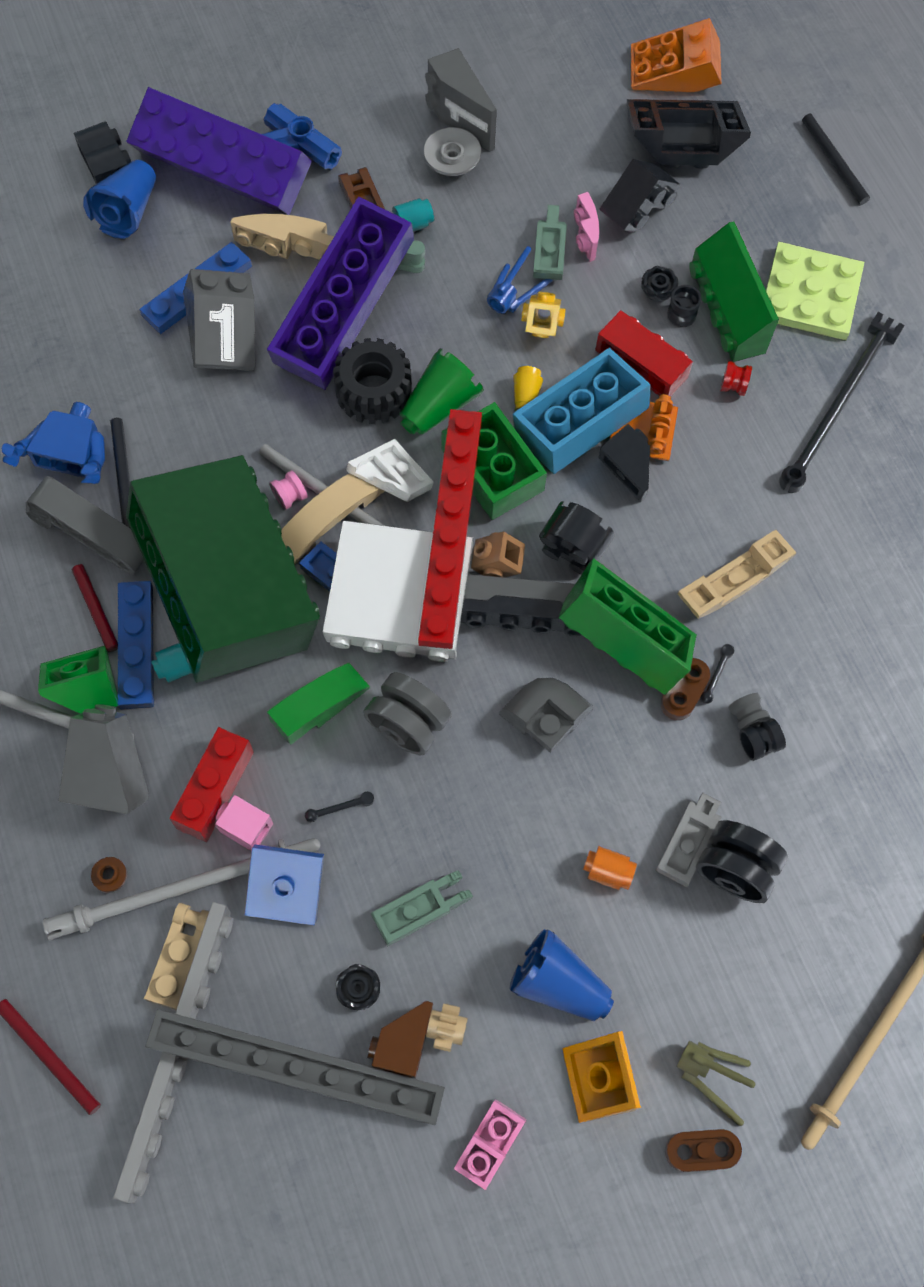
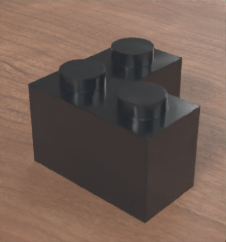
[599,159,681,232]

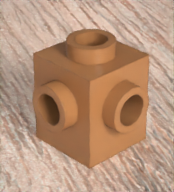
[471,531,525,578]

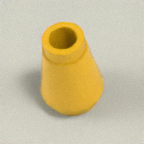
[513,366,543,412]

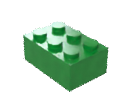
[441,402,547,520]

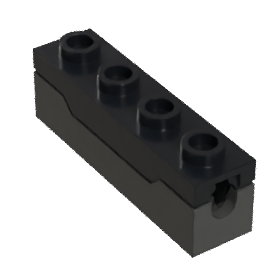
[460,574,581,636]

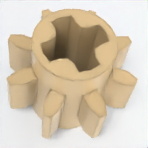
[426,1003,468,1052]

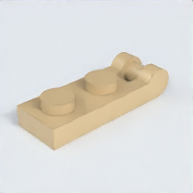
[144,903,209,1010]

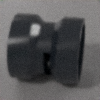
[667,285,702,327]
[739,718,786,761]

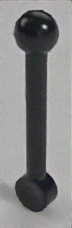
[700,644,735,704]
[304,791,374,822]

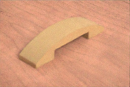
[281,473,385,565]
[678,529,796,619]

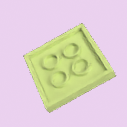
[766,241,865,340]

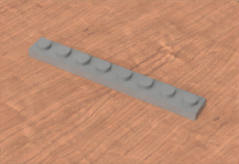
[113,902,233,1203]

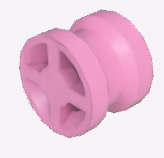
[269,470,308,510]

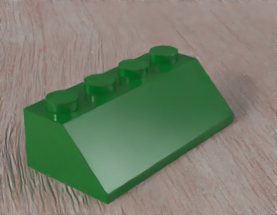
[689,221,779,362]
[559,558,697,695]

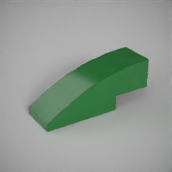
[267,663,370,745]

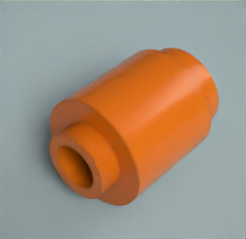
[583,846,637,890]

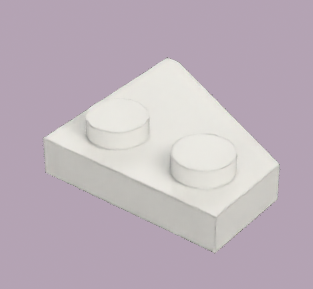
[346,439,434,502]

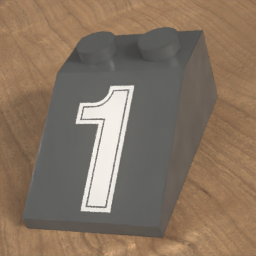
[425,48,497,152]
[183,269,255,371]

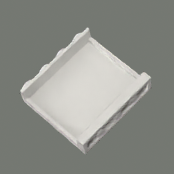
[323,521,473,662]

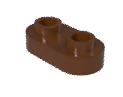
[661,658,710,720]
[665,1129,742,1172]

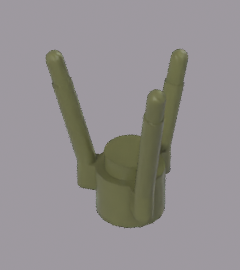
[676,1040,756,1126]

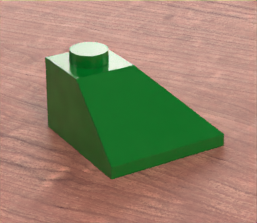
[38,646,118,714]

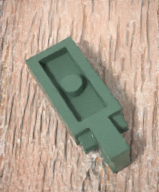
[533,205,567,280]

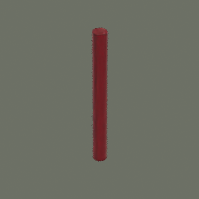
[0,999,101,1115]

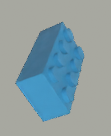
[513,348,650,474]

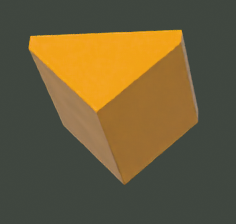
[562,1031,641,1123]

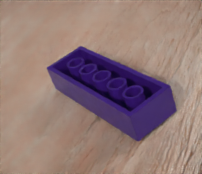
[126,87,312,215]
[267,196,414,390]

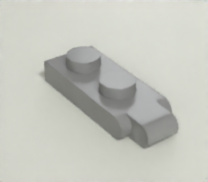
[656,792,722,887]

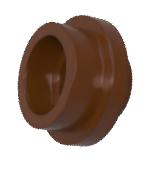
[91,857,127,893]

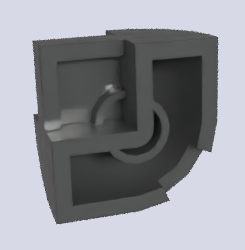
[499,677,593,753]

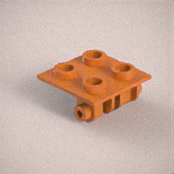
[610,394,678,461]

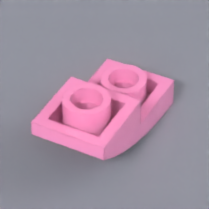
[574,192,599,262]
[454,1099,527,1190]

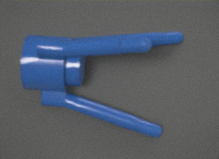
[487,246,553,314]

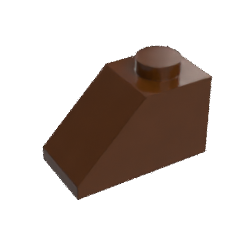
[367,1001,433,1079]

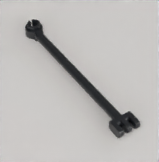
[779,312,905,493]

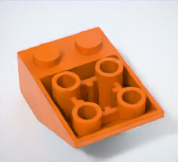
[631,18,722,92]

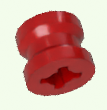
[720,361,752,396]

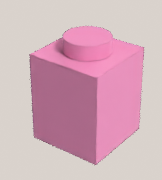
[215,795,273,851]

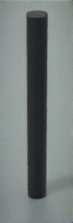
[802,113,870,205]
[110,418,131,529]

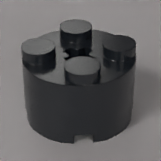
[539,501,615,575]

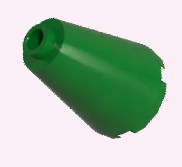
[400,348,484,435]

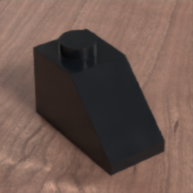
[598,424,650,502]

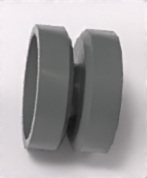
[363,672,451,756]

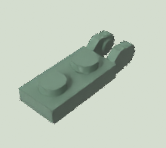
[371,870,473,947]

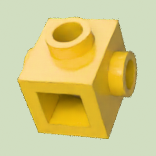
[521,292,566,338]

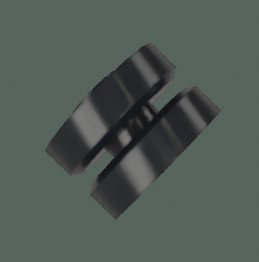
[695,820,788,903]

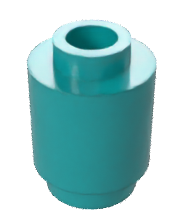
[392,198,435,232]
[151,642,192,683]

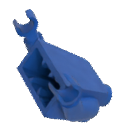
[2,402,105,484]

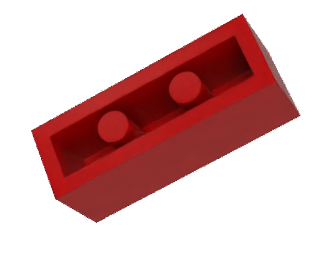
[595,310,693,397]
[169,727,254,843]

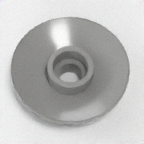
[424,127,481,176]

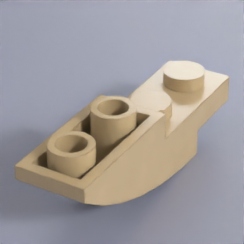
[230,214,334,260]

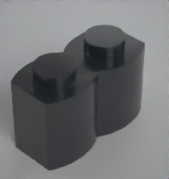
[73,121,131,184]

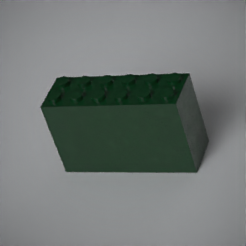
[126,455,320,683]

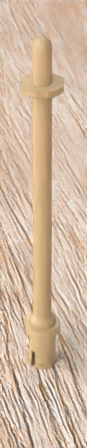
[801,933,924,1150]

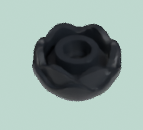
[641,266,678,301]
[336,964,380,1011]

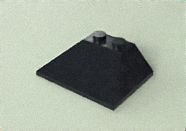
[627,99,751,169]

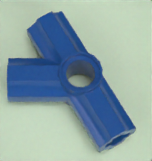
[262,103,342,170]

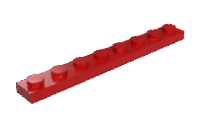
[418,409,482,649]

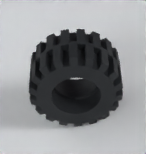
[333,338,412,424]

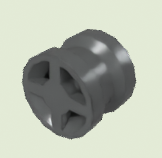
[728,693,771,730]

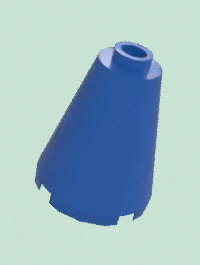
[83,160,156,239]
[509,929,614,1021]

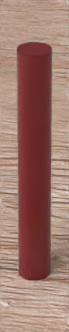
[71,564,118,652]

